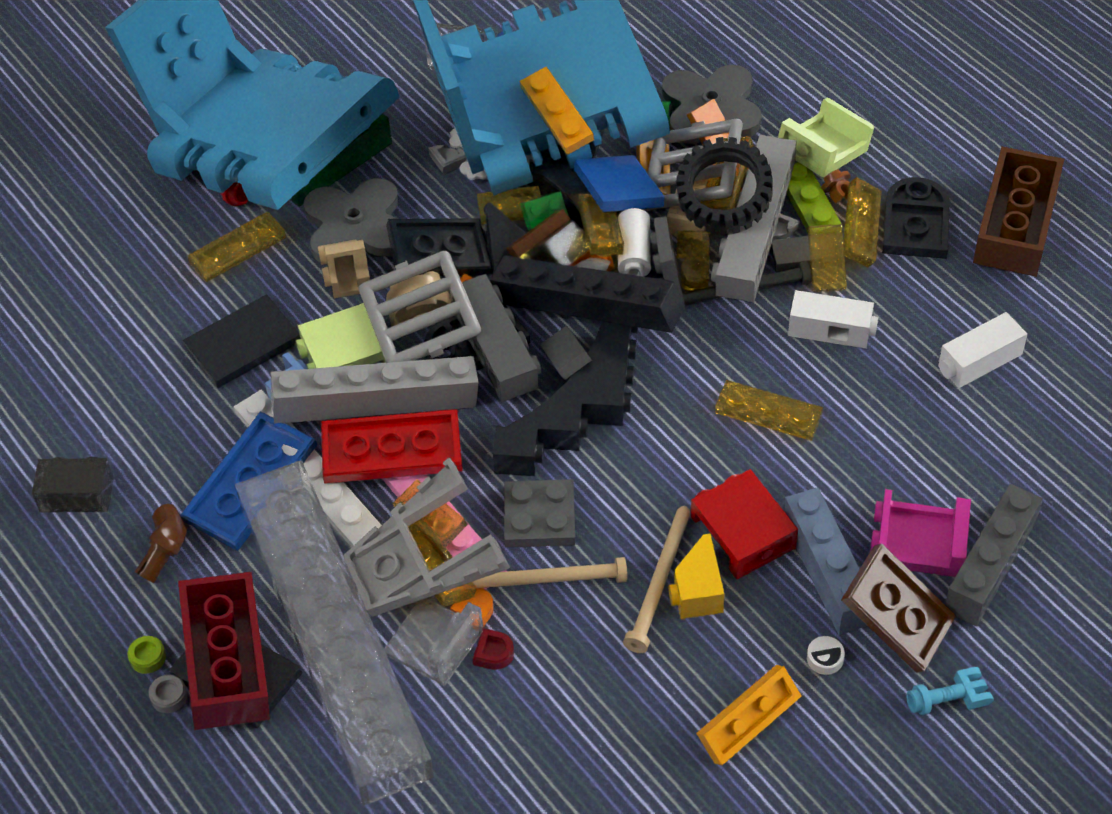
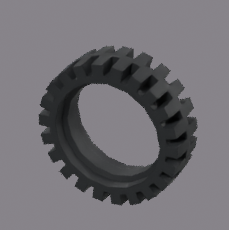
[676,137,773,235]

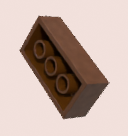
[973,146,1065,277]

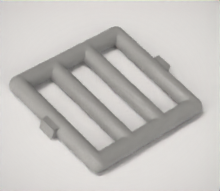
[644,118,743,211]
[359,251,481,363]

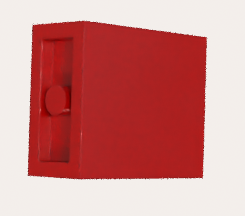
[691,469,798,580]

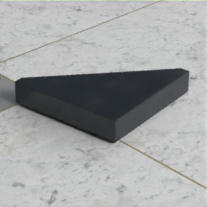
[483,201,526,277]

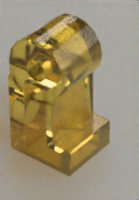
[677,230,709,291]

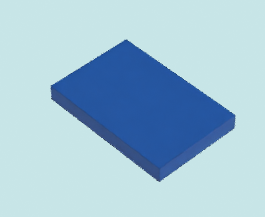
[574,155,665,212]

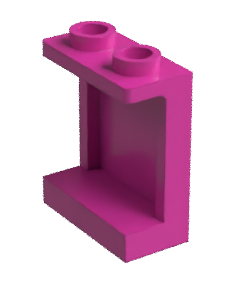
[870,489,971,577]

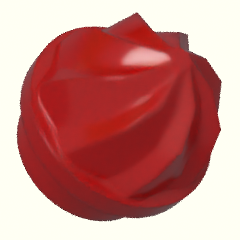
[220,181,249,206]

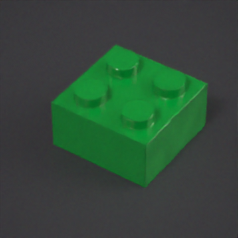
[520,191,572,238]

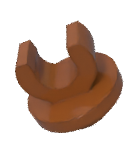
[821,169,856,203]

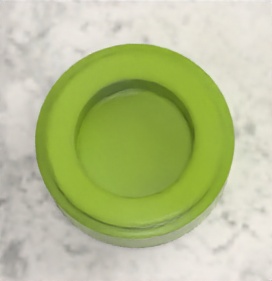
[127,636,166,674]

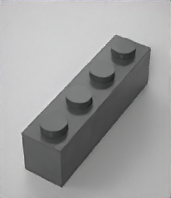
[450,274,541,402]
[945,484,1043,627]

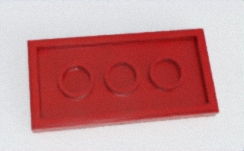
[321,409,463,484]

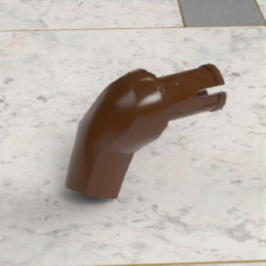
[134,504,187,583]

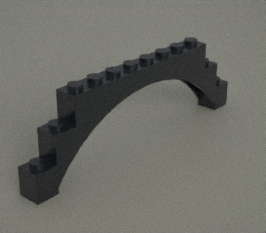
[493,151,643,476]

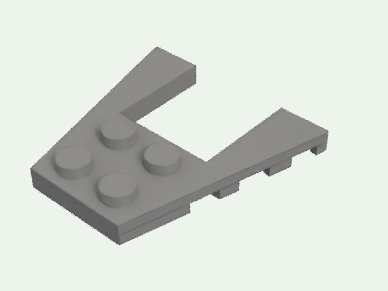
[341,457,510,617]

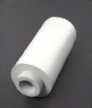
[618,208,651,277]

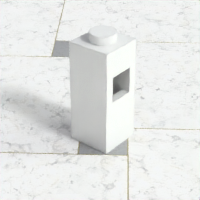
[788,290,879,349]
[938,312,1027,388]

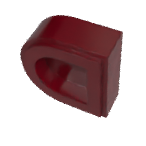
[473,628,514,670]

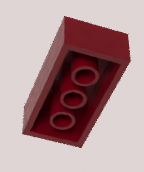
[178,572,270,730]

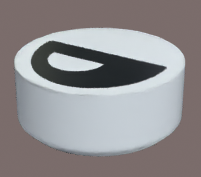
[807,636,845,675]

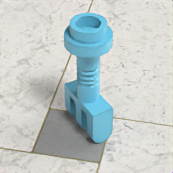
[906,667,994,715]

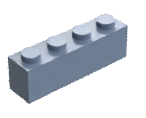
[784,487,867,635]

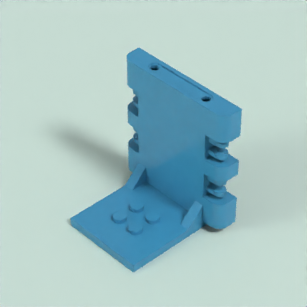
[105,0,400,210]
[413,0,670,196]

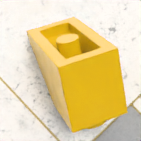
[669,534,725,619]

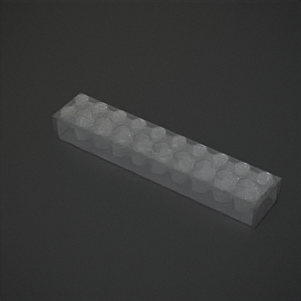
[235,460,434,806]

